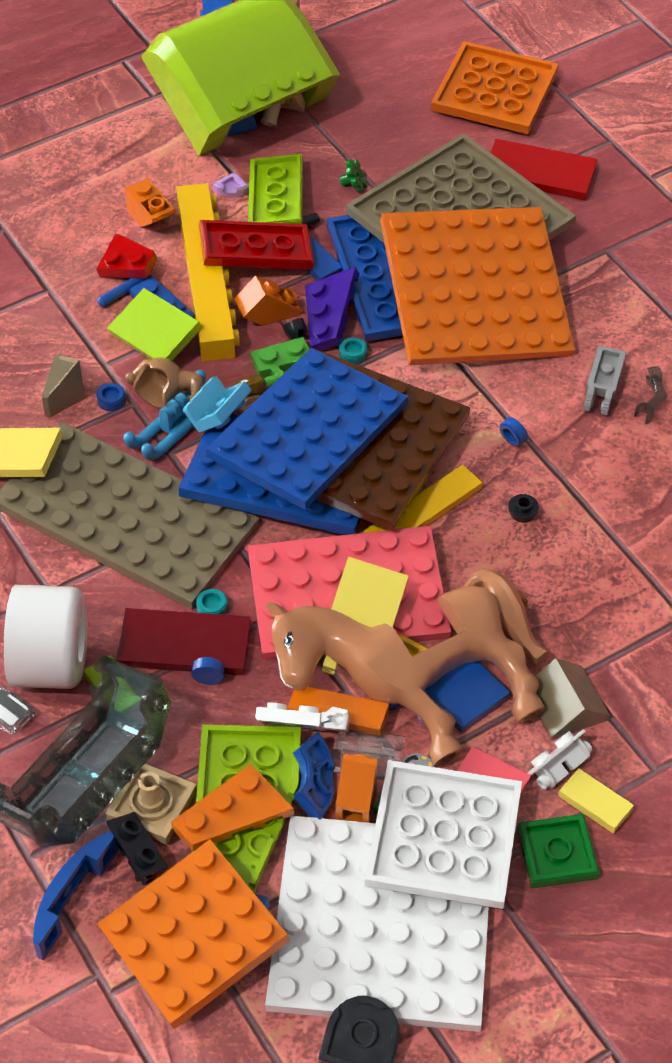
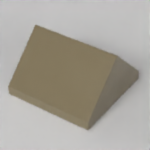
[536,658,611,740]

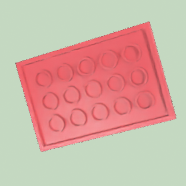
[248,526,451,659]

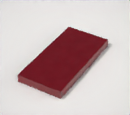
[116,608,251,675]

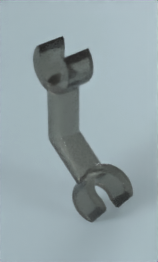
[634,366,667,424]

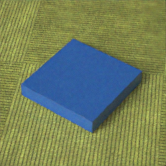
[425,661,510,733]

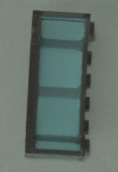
[0,655,171,847]

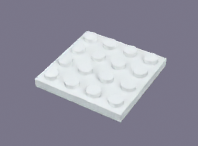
[365,760,522,909]

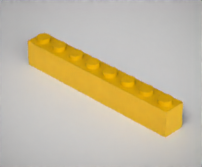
[176,183,240,362]

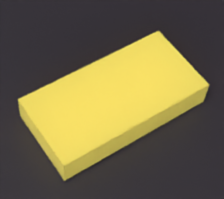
[558,768,634,834]

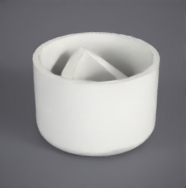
[4,584,87,689]

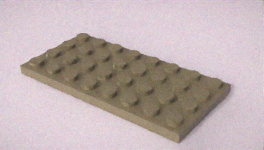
[0,422,259,609]

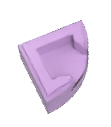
[213,172,249,197]

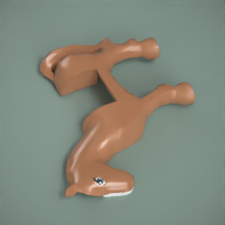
[266,568,549,767]

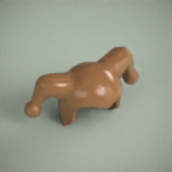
[125,357,203,409]

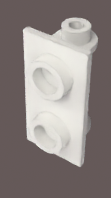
[527,729,592,790]

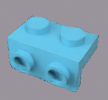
[183,376,252,433]

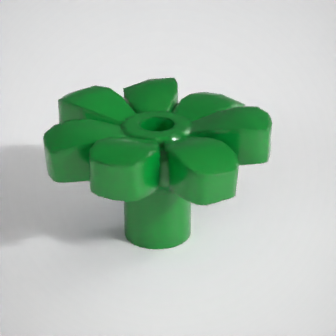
[339,159,367,193]

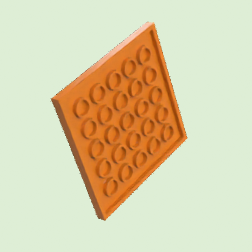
[380,207,575,365]

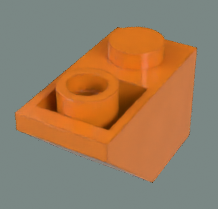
[125,178,176,227]
[234,276,303,326]
[336,754,378,823]

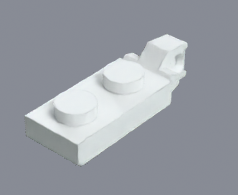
[255,703,350,732]

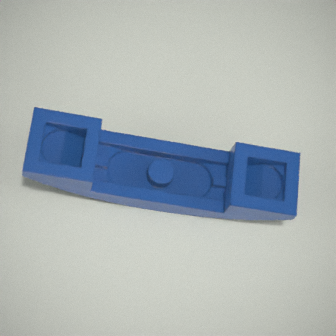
[33,831,119,960]

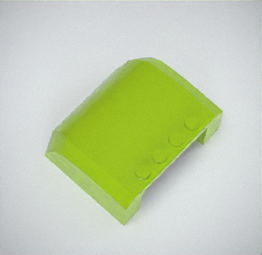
[141,0,341,156]

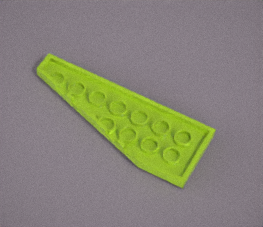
[192,724,301,893]

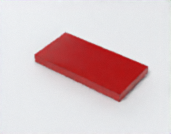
[491,139,597,200]
[199,220,314,270]

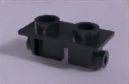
[106,812,168,885]

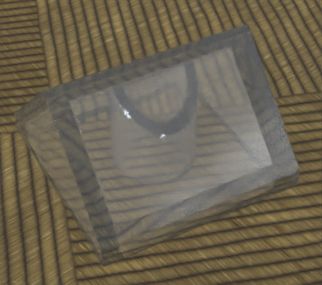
[333,729,406,780]

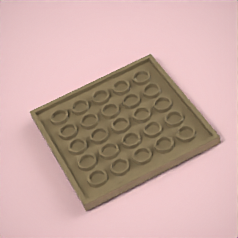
[346,133,576,244]

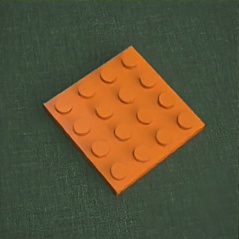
[431,41,559,134]
[97,839,291,1030]

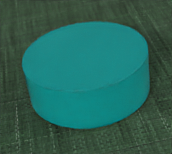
[339,337,367,365]
[196,589,228,615]

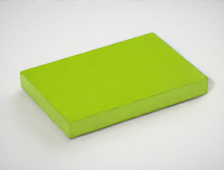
[107,288,202,360]

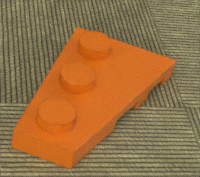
[171,764,294,851]

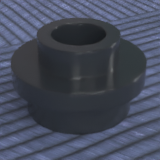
[508,494,539,523]

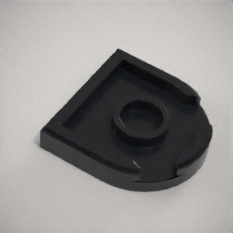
[318,995,400,1063]

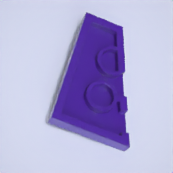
[305,267,360,351]

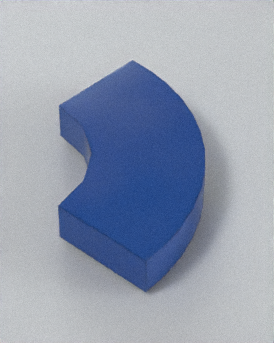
[293,732,336,819]

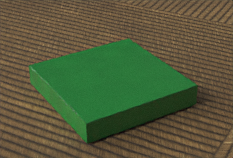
[517,814,600,889]

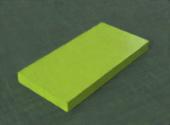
[248,154,303,224]

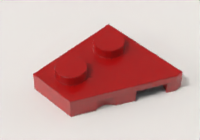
[96,234,157,278]

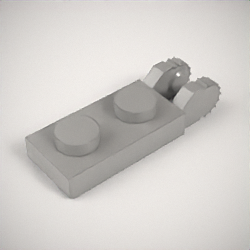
[583,345,626,416]

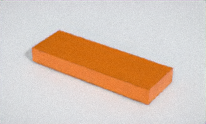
[287,687,390,736]

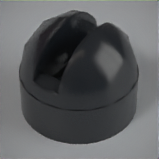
[282,318,307,340]

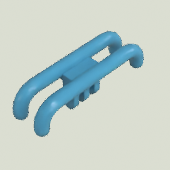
[124,370,222,461]

